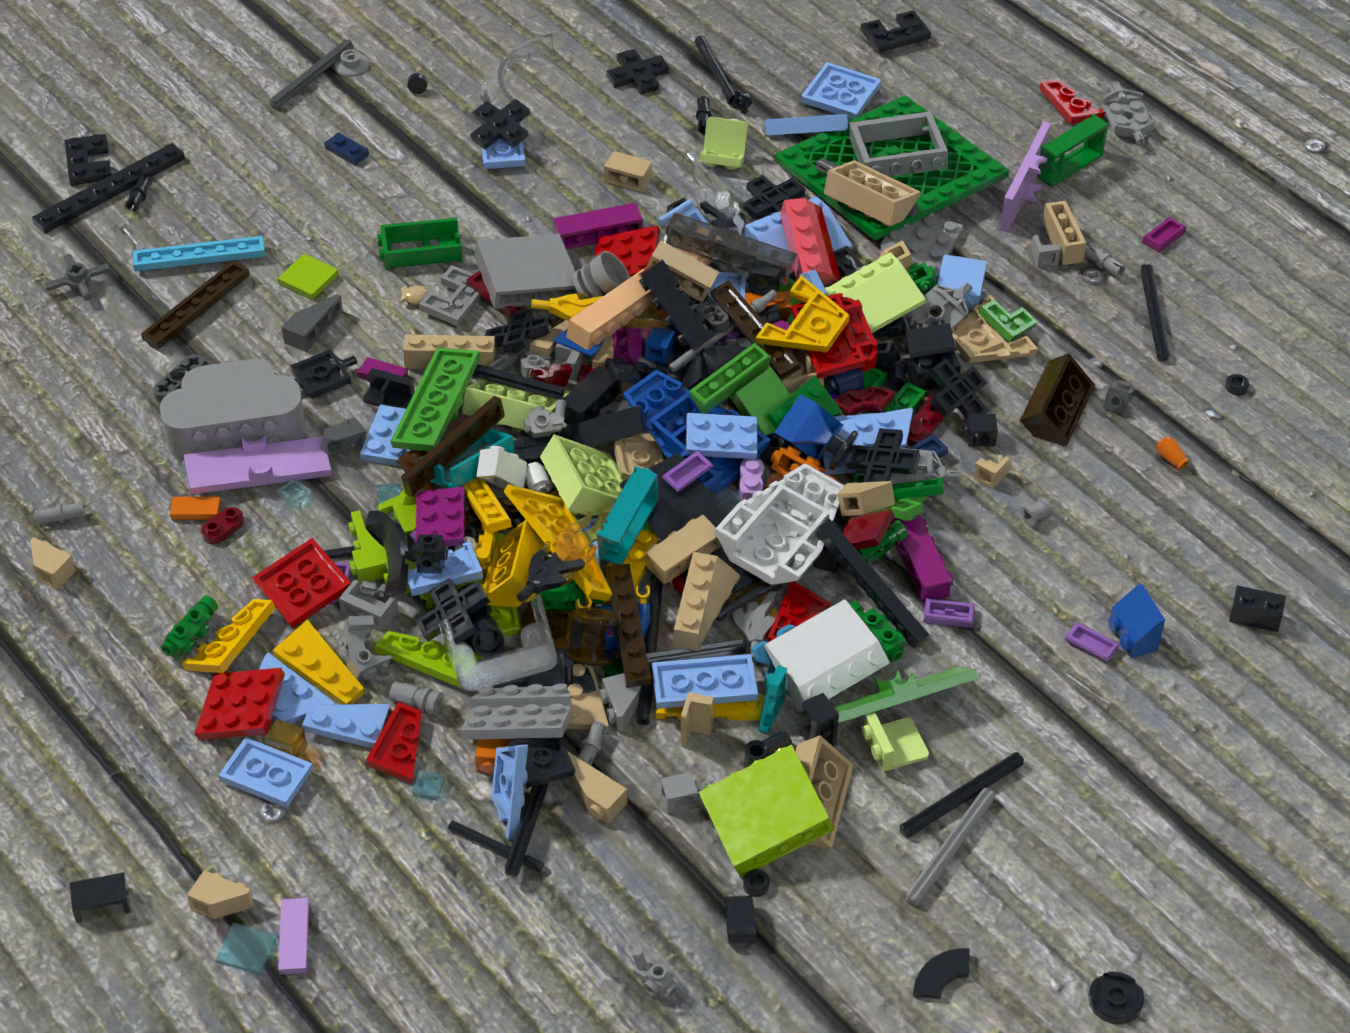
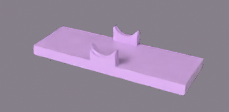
[1000,121,1051,232]
[184,436,331,495]

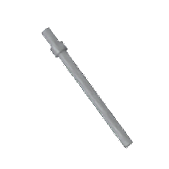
[669,290,778,373]

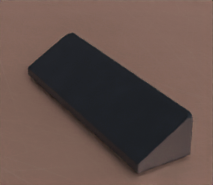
[560,406,647,448]

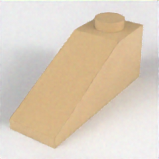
[567,751,627,824]

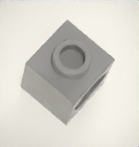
[661,772,701,814]

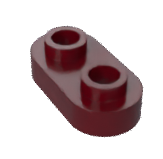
[201,507,244,544]

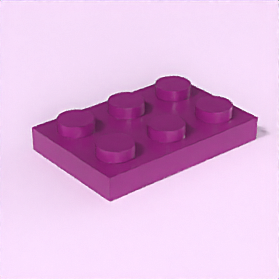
[415,487,465,547]

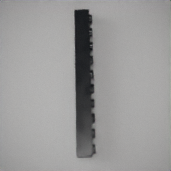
[815,519,929,648]

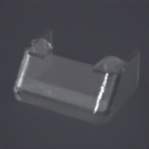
[439,594,557,691]

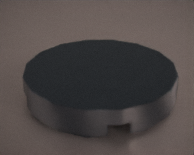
[1088,971,1144,1025]

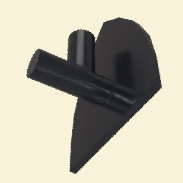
[544,649,596,693]

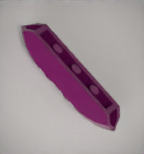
[613,315,642,364]

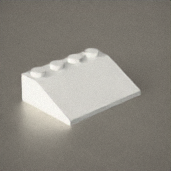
[764,600,890,712]

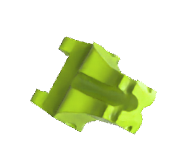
[377,490,468,537]

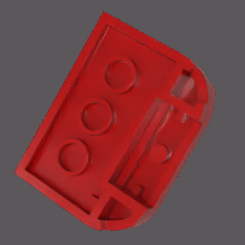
[791,293,878,379]

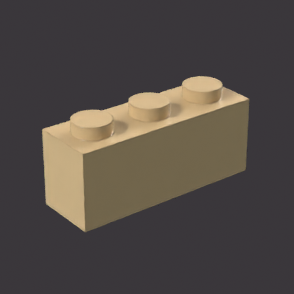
[1042,201,1086,265]
[645,240,719,303]
[646,515,721,584]

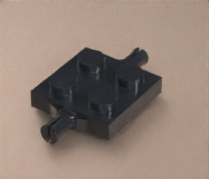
[290,349,357,399]

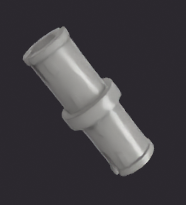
[1084,245,1126,278]
[35,501,86,526]
[578,721,607,766]

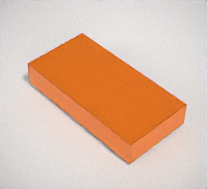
[170,496,221,520]

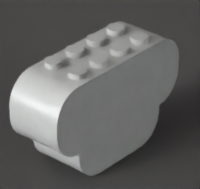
[160,359,306,460]

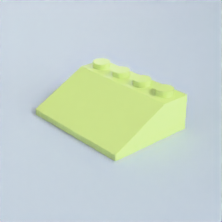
[825,252,927,333]
[462,378,571,431]
[540,435,624,516]

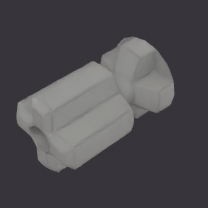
[360,581,385,599]

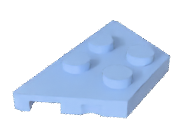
[837,407,913,449]
[259,653,335,727]
[491,745,528,840]

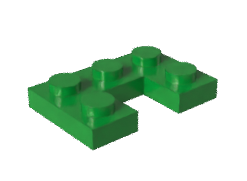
[862,368,926,413]

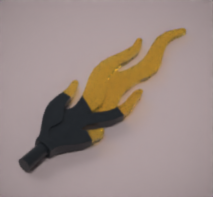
[517,504,614,602]

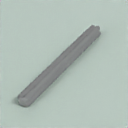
[906,788,995,906]

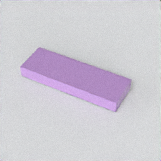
[278,898,309,975]

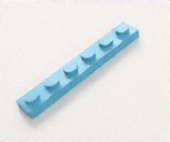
[133,236,265,272]

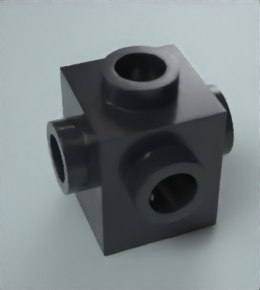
[411,534,448,574]

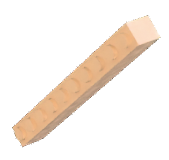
[566,229,722,350]

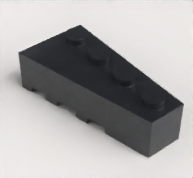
[639,259,716,351]

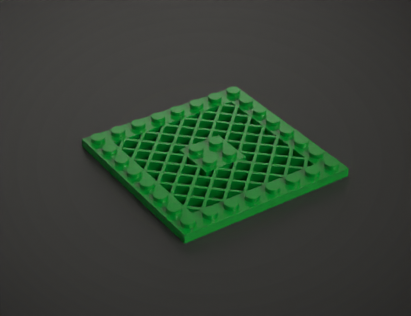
[775,95,1009,241]

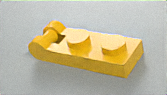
[475,524,498,574]

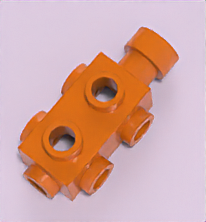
[771,446,838,482]

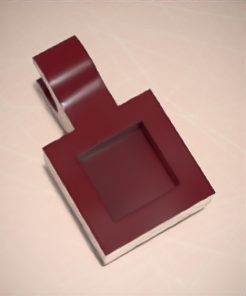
[530,364,573,387]

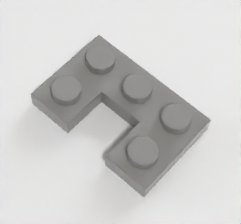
[419,265,482,326]

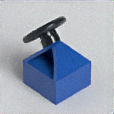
[774,394,859,470]

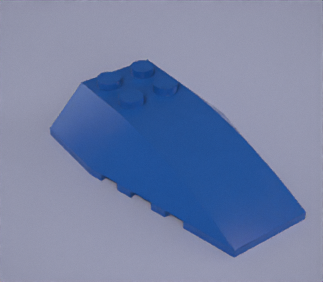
[623,370,770,493]

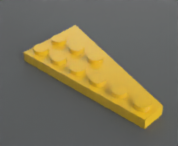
[503,484,613,601]

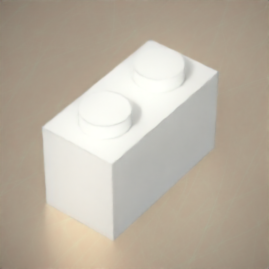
[477,446,527,490]

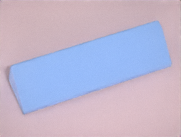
[765,114,849,135]

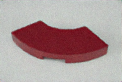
[834,387,895,416]

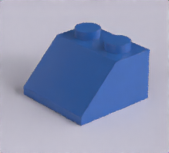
[1108,584,1165,659]

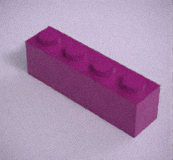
[553,203,643,250]
[890,514,953,603]

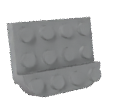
[880,215,963,283]
[460,684,573,740]

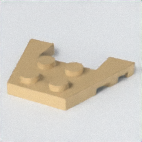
[952,295,1038,363]
[530,320,614,369]
[613,433,664,480]

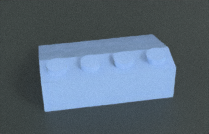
[745,197,852,276]

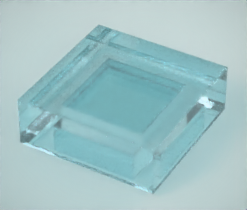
[277,478,311,508]
[412,770,445,801]

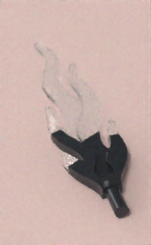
[686,150,745,253]

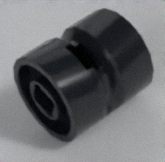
[469,614,505,657]

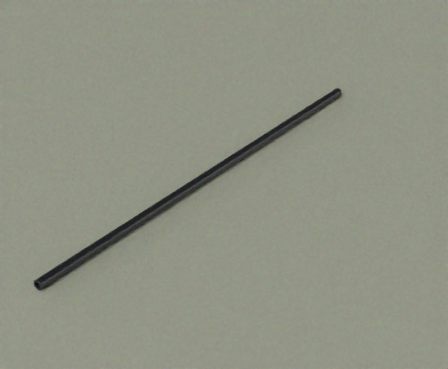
[637,331,686,725]

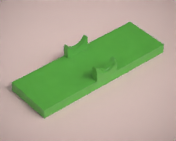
[390,347,481,451]
[834,667,978,723]

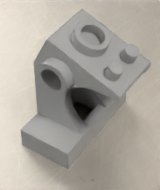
[340,615,392,681]

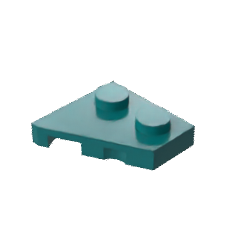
[758,665,788,735]

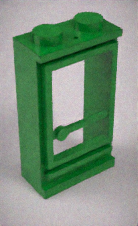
[1037,114,1108,188]
[377,217,463,270]

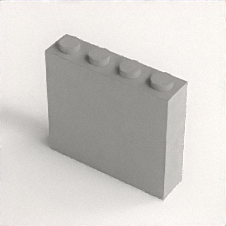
[474,234,579,309]

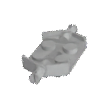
[1102,81,1155,145]
[898,282,973,351]
[855,448,959,496]

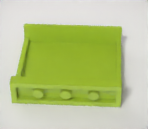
[699,744,835,878]

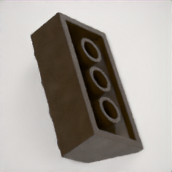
[1020,353,1095,446]

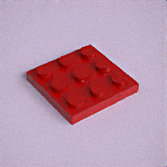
[595,225,661,278]
[252,538,351,628]
[194,668,285,740]

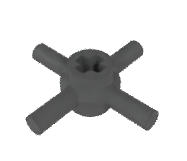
[44,254,110,301]

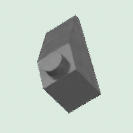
[282,294,343,352]

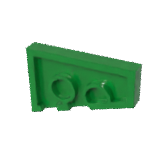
[766,376,842,429]

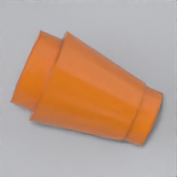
[1156,436,1189,470]

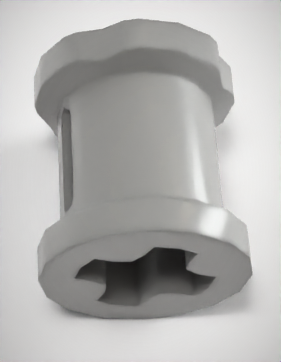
[1021,498,1053,526]

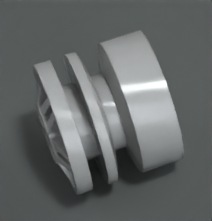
[573,251,630,300]

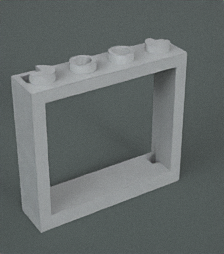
[850,111,948,177]

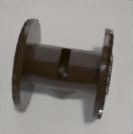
[567,608,620,666]

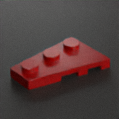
[1039,79,1106,124]
[768,581,831,642]
[365,701,422,785]

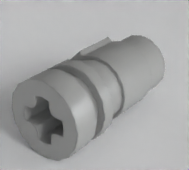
[389,681,444,716]

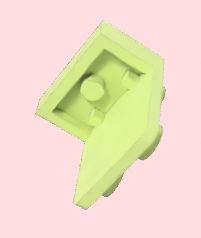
[699,117,748,170]
[862,712,929,772]

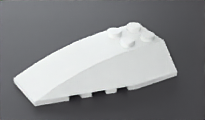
[715,464,844,585]

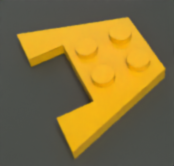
[756,275,849,352]

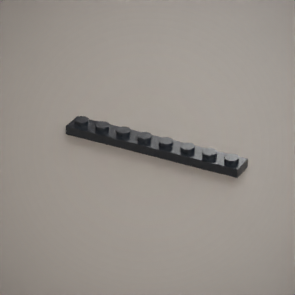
[32,143,185,234]

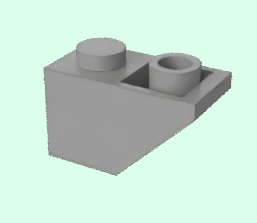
[599,673,639,732]

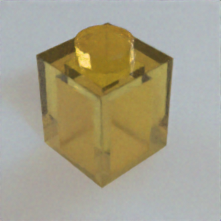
[265,719,308,758]

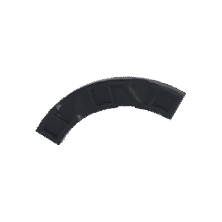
[365,510,409,596]

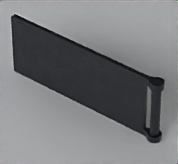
[620,453,782,622]

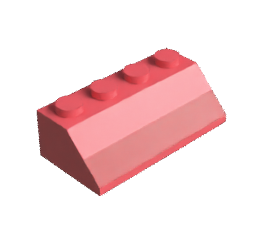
[780,198,841,285]

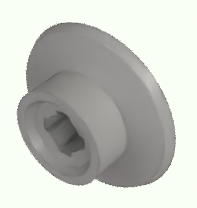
[334,49,370,77]

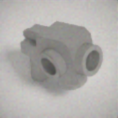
[520,351,550,380]
[524,400,567,438]
[632,947,678,1000]

